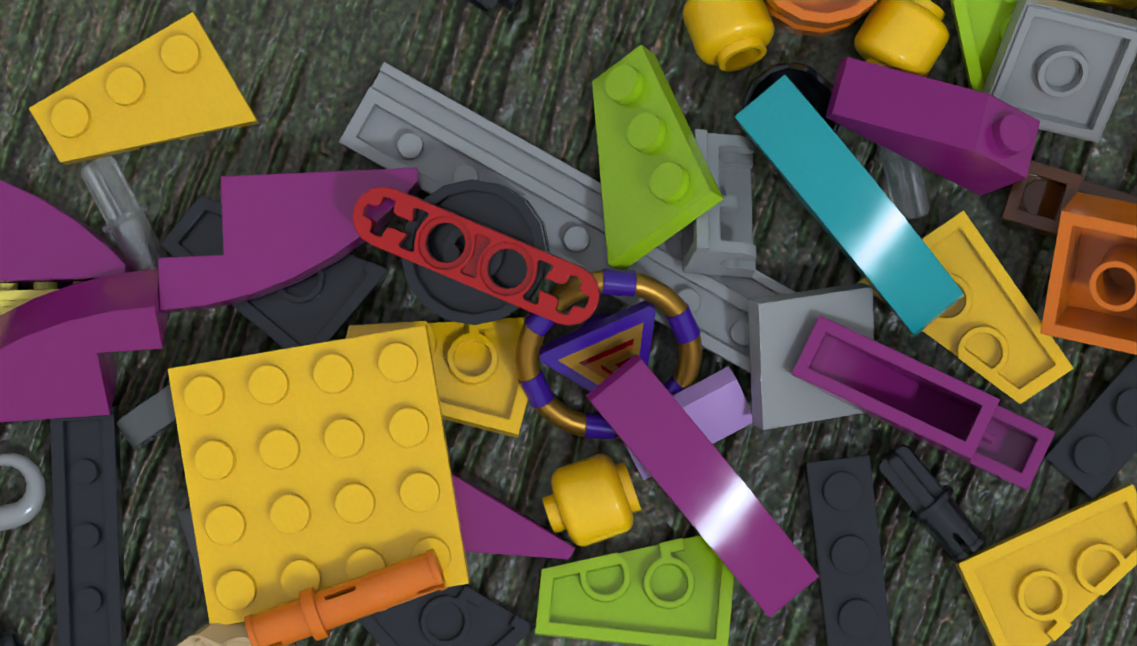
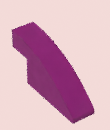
[158,168,422,313]
[0,180,137,284]
[0,269,169,422]
[791,315,1055,491]
[586,354,819,618]

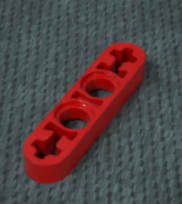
[352,186,600,326]

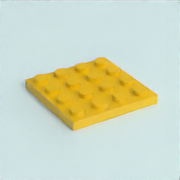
[168,325,470,625]

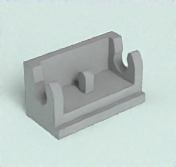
[682,129,757,278]

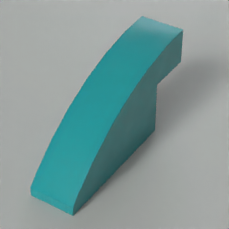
[734,75,964,337]

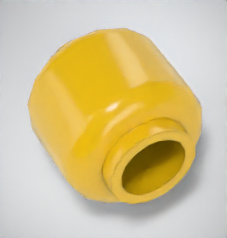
[682,0,775,72]
[853,0,949,77]
[542,454,642,547]

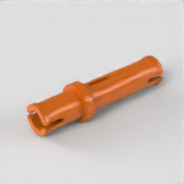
[244,549,447,646]

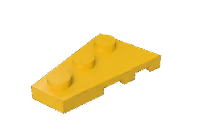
[29,12,260,165]
[858,210,1074,404]
[345,315,545,438]
[955,483,1137,646]

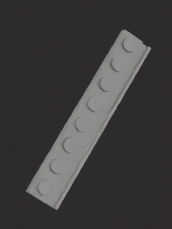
[339,62,795,374]

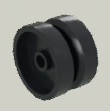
[401,179,551,325]

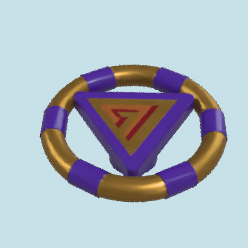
[515,269,702,440]

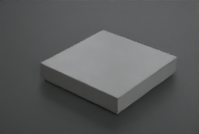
[982,0,1137,143]
[748,283,874,430]

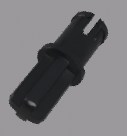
[878,444,986,563]

